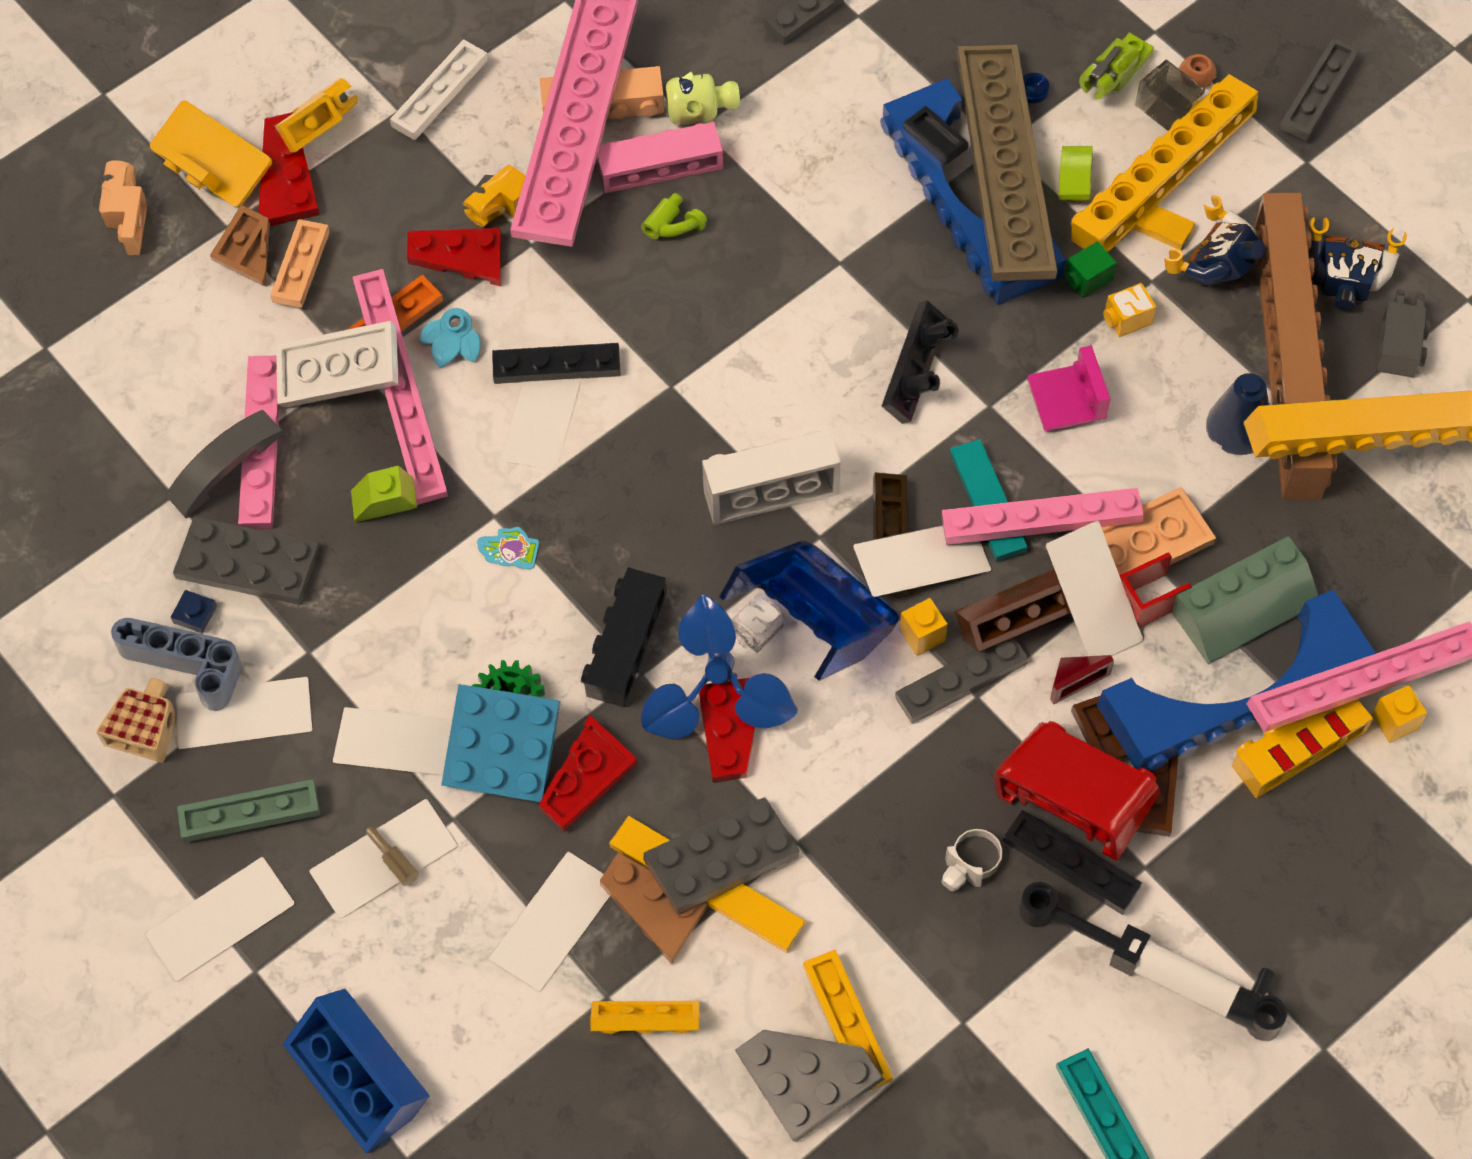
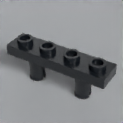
[881,300,959,424]

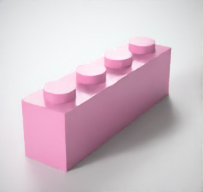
[596,122,723,193]

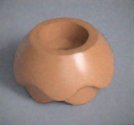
[1178,54,1217,89]

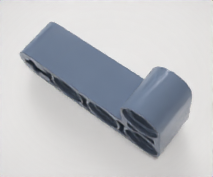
[111,618,242,711]

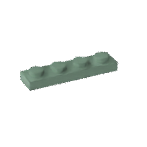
[177,779,320,843]

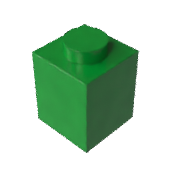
[1065,241,1117,298]

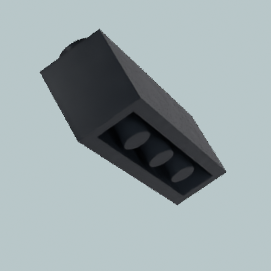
[581,567,667,707]

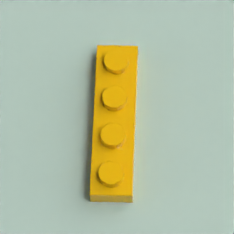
[803,949,893,1091]

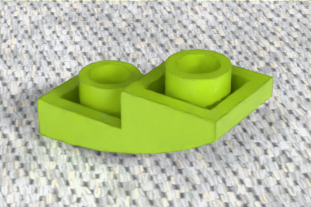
[1059,146,1093,202]

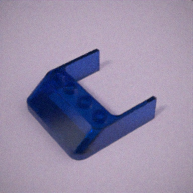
[719,541,899,681]

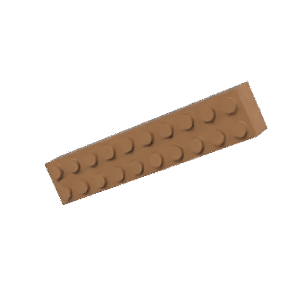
[1254,193,1337,500]

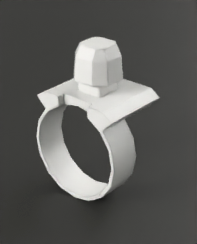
[942,829,1002,892]

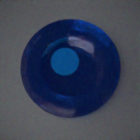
[1023,73,1049,103]

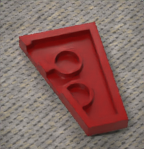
[407,228,501,287]
[699,678,755,783]
[539,715,638,832]

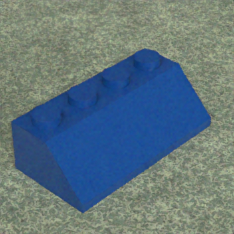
[283,988,430,1153]

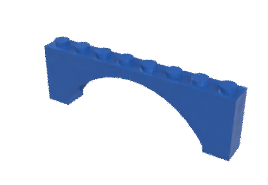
[880,78,1066,305]
[1096,589,1376,771]

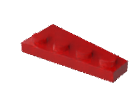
[258,112,320,226]

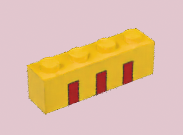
[1232,699,1373,799]

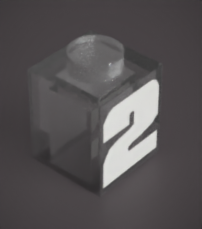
[732,592,784,653]

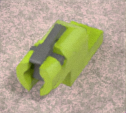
[1079,32,1154,99]

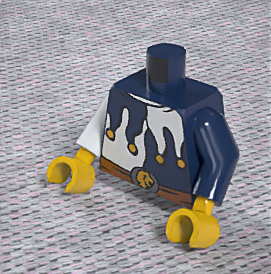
[1164,195,1266,286]
[1307,217,1407,311]

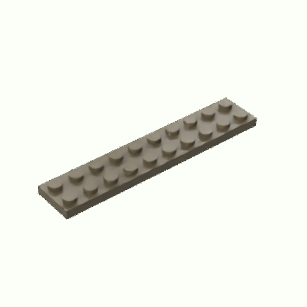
[957,44,1057,281]

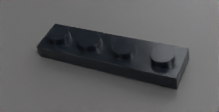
[492,343,621,384]
[1003,810,1142,915]

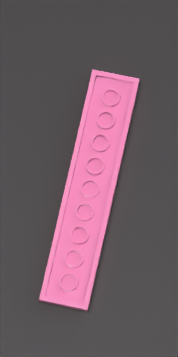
[510,0,639,247]

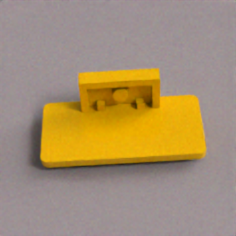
[150,100,272,208]

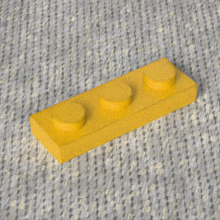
[590,1001,700,1034]

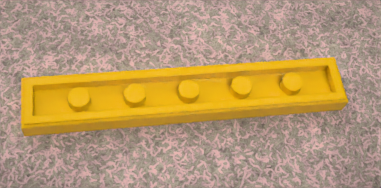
[609,816,805,953]

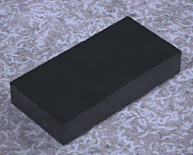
[903,106,968,166]

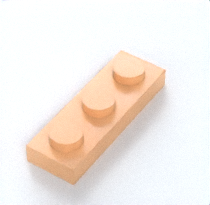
[270,219,330,308]

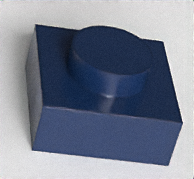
[170,590,217,634]

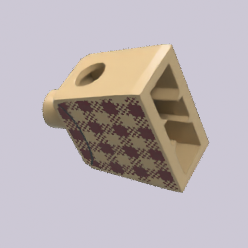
[96,678,176,763]

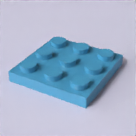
[441,684,561,802]

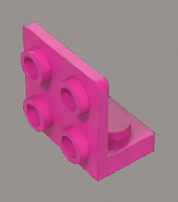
[1027,345,1110,431]

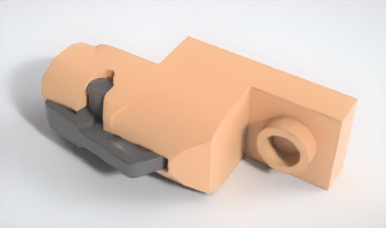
[92,161,148,255]

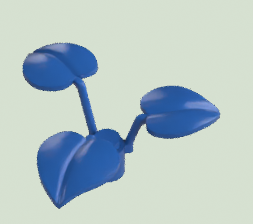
[641,594,798,739]

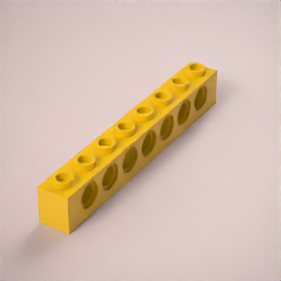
[1071,74,1258,252]

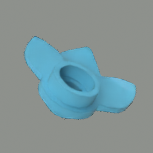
[419,308,481,367]

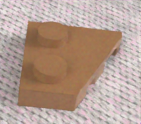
[210,205,270,286]

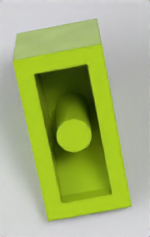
[351,466,417,522]

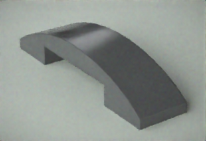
[165,410,284,519]

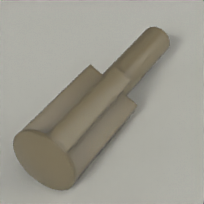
[366,826,419,886]

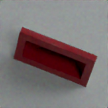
[1050,655,1114,705]

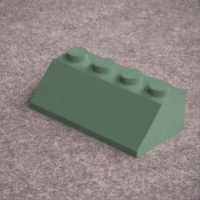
[1171,536,1318,665]

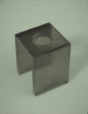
[1135,59,1205,131]

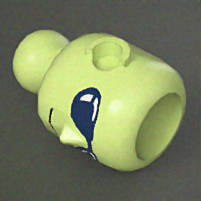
[666,72,740,126]

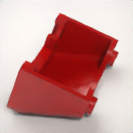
[994,721,1159,861]

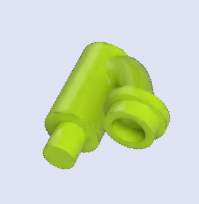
[641,193,707,240]

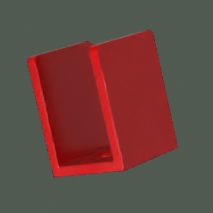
[1119,552,1192,628]

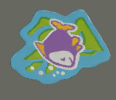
[477,527,539,570]

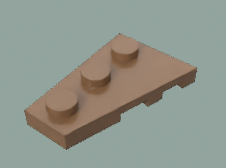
[600,853,708,965]

